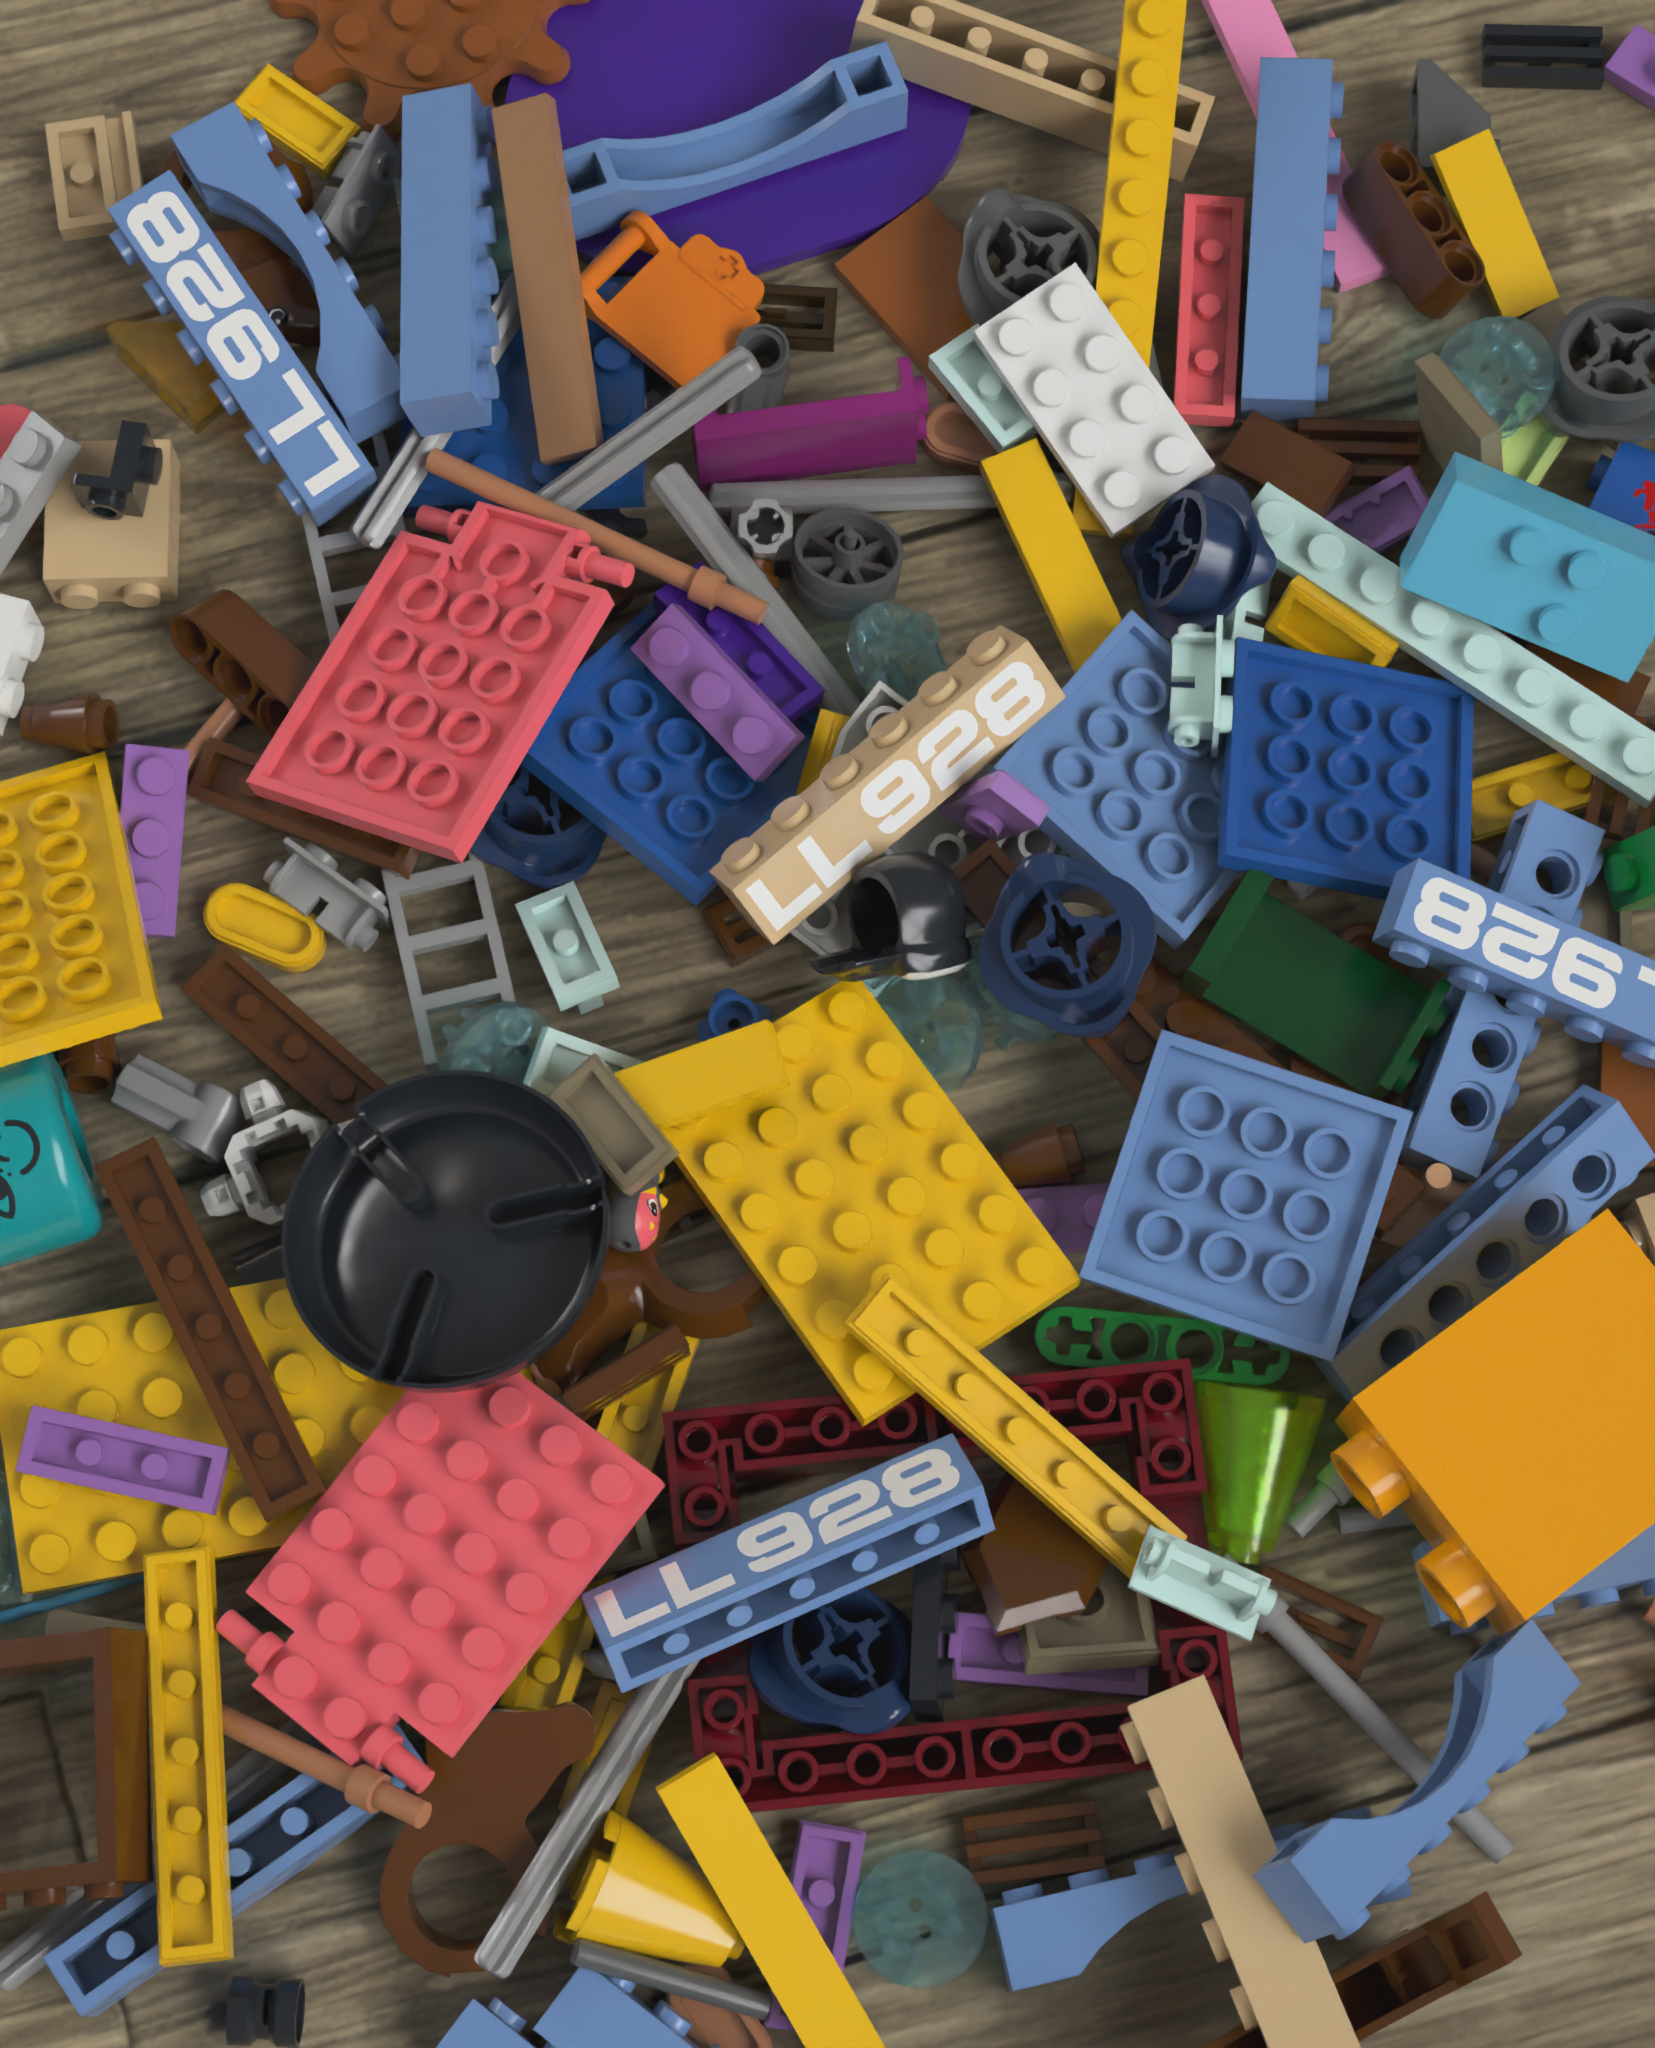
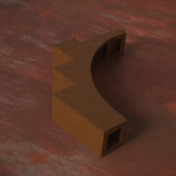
[1194,1891,1522,2048]

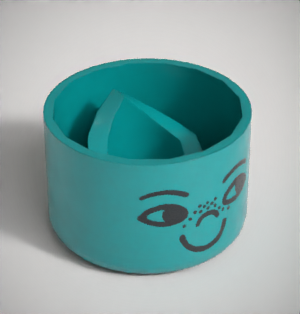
[0,1052,105,1268]

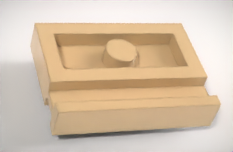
[45,111,144,242]

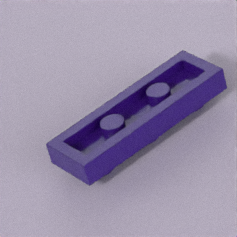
[652,560,825,723]

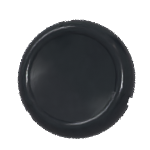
[281,1070,611,1393]

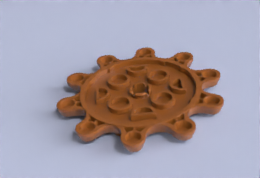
[268,0,591,140]

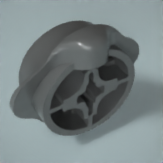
[957,188,1100,326]
[1538,296,1655,443]

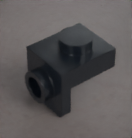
[71,420,163,520]

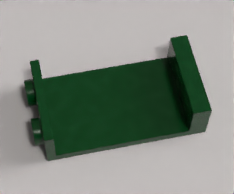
[1178,869,1452,1101]

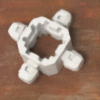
[200,1079,355,1226]

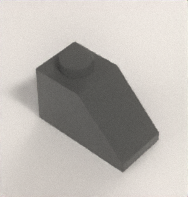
[1409,59,1501,197]

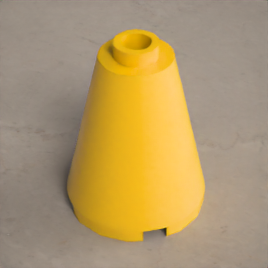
[553,1809,746,1968]

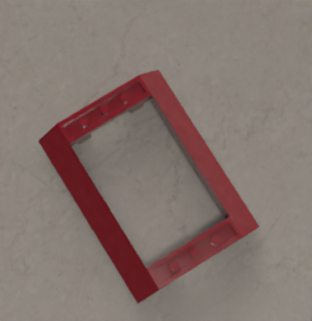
[662,1358,1243,1813]

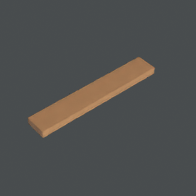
[491,93,604,466]

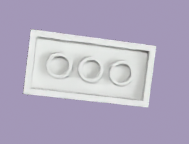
[972,262,1215,538]

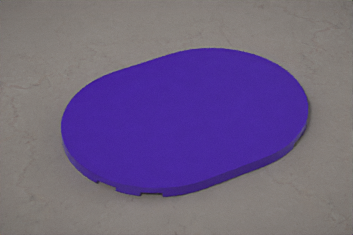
[505,0,971,277]

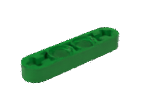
[1035,1306,1290,1385]

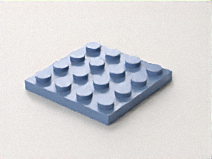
[985,610,1241,950]
[1079,1029,1413,1363]

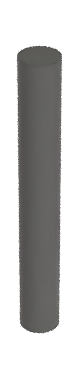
[570,1938,771,2020]

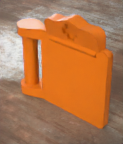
[580,210,765,390]

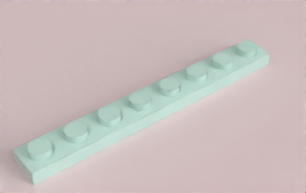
[1251,482,1655,808]

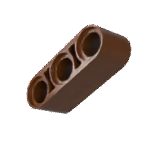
[1342,141,1486,319]
[169,589,317,738]

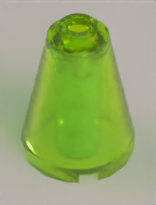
[1194,1380,1328,1564]

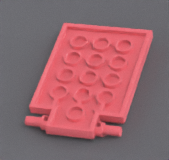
[246,501,635,864]
[216,1372,665,1794]

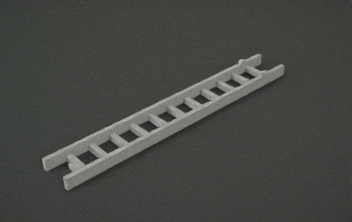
[301,430,528,1073]

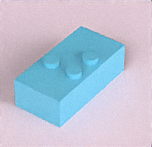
[1400,451,1655,683]

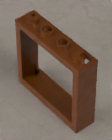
[0,1627,153,1911]

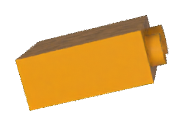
[1330,1208,1655,1636]

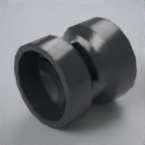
[226,1975,306,2048]

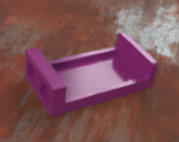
[691,356,929,492]

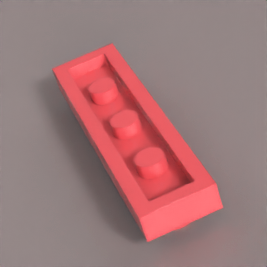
[1172,193,1245,428]

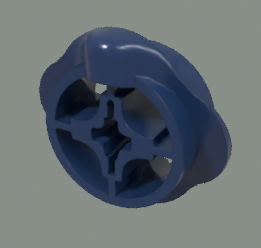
[1120,474,1277,640]
[470,764,607,891]
[979,852,1156,1039]
[748,1587,912,1735]

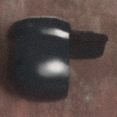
[808,852,972,982]

